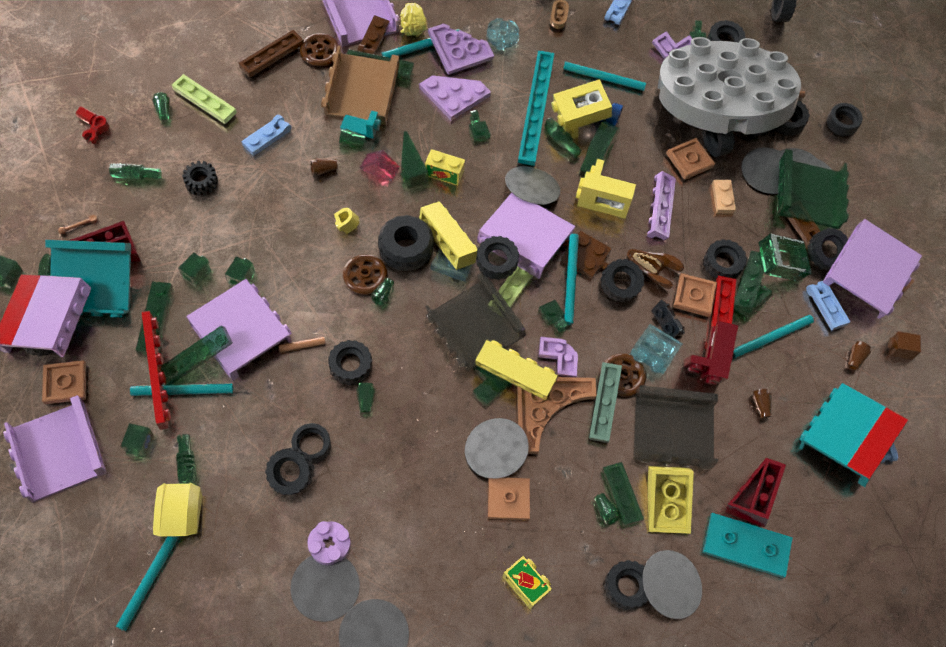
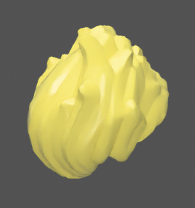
[400,3,427,37]

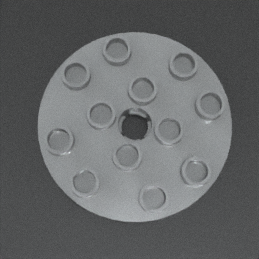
[658,37,801,134]

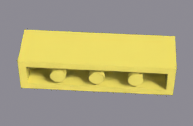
[419,201,477,270]
[475,340,558,400]

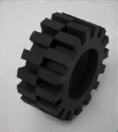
[182,161,218,196]

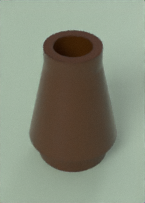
[310,158,338,176]
[847,341,871,371]
[752,389,772,419]

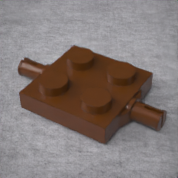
[561,230,612,279]

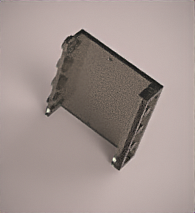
[425,273,526,372]
[634,385,718,470]

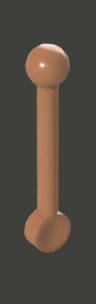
[58,215,97,234]

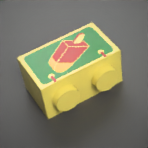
[425,149,465,186]
[503,556,552,610]

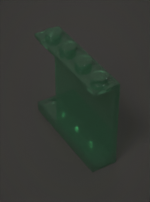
[777,149,849,229]

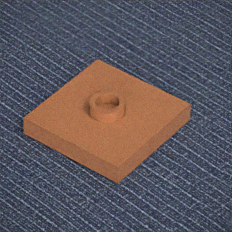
[666,138,715,179]
[673,273,717,317]
[42,360,86,405]
[488,477,530,520]

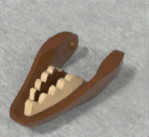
[627,249,684,289]

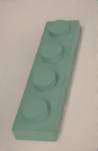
[589,362,622,443]

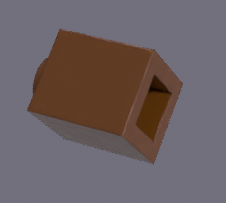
[888,331,921,360]

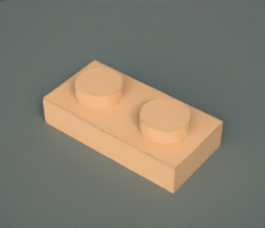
[712,180,736,214]

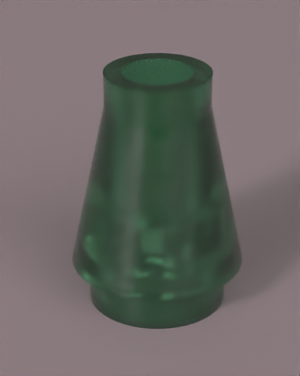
[152,92,170,120]
[339,128,365,146]
[371,278,394,306]
[356,383,376,413]
[594,493,620,526]

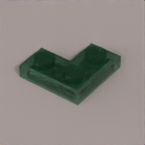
[472,364,512,407]

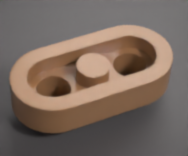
[550,0,569,29]

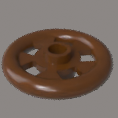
[300,33,340,66]
[343,254,388,295]
[600,353,646,397]

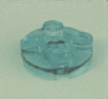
[486,18,519,50]

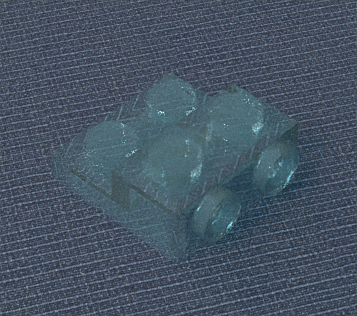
[630,324,683,374]

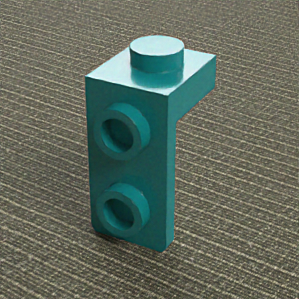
[340,110,381,138]

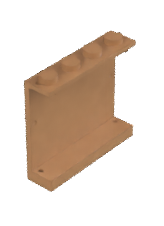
[321,46,400,125]

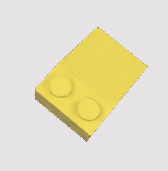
[648,466,694,534]

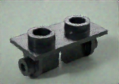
[651,300,685,341]

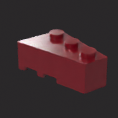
[68,221,141,262]
[725,458,786,527]

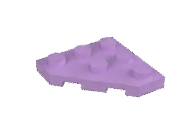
[428,24,494,75]
[419,76,491,121]

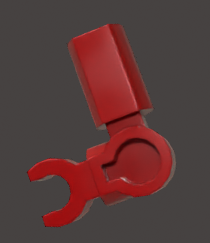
[75,106,109,144]

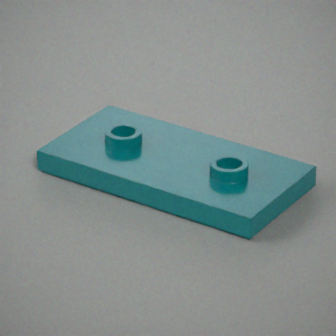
[702,513,793,579]

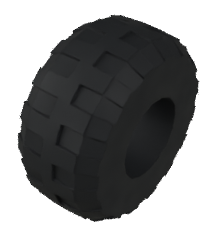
[378,215,434,271]

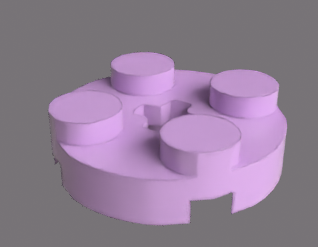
[308,521,351,565]

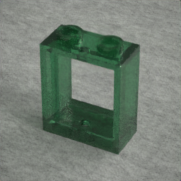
[758,233,811,282]

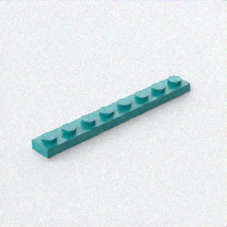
[518,50,555,166]

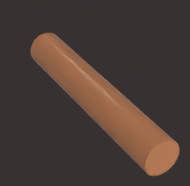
[279,337,325,353]

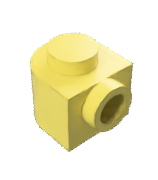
[334,208,360,234]

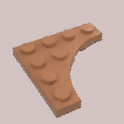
[517,377,596,454]

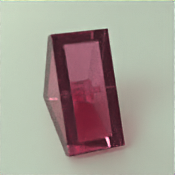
[360,150,399,182]

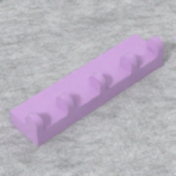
[647,171,676,240]

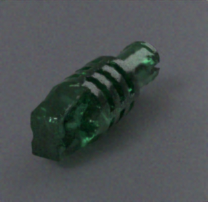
[544,118,582,158]
[109,163,162,181]
[176,434,197,485]

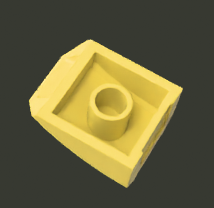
[153,483,203,537]

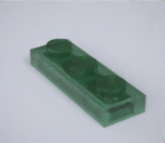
[602,462,644,527]

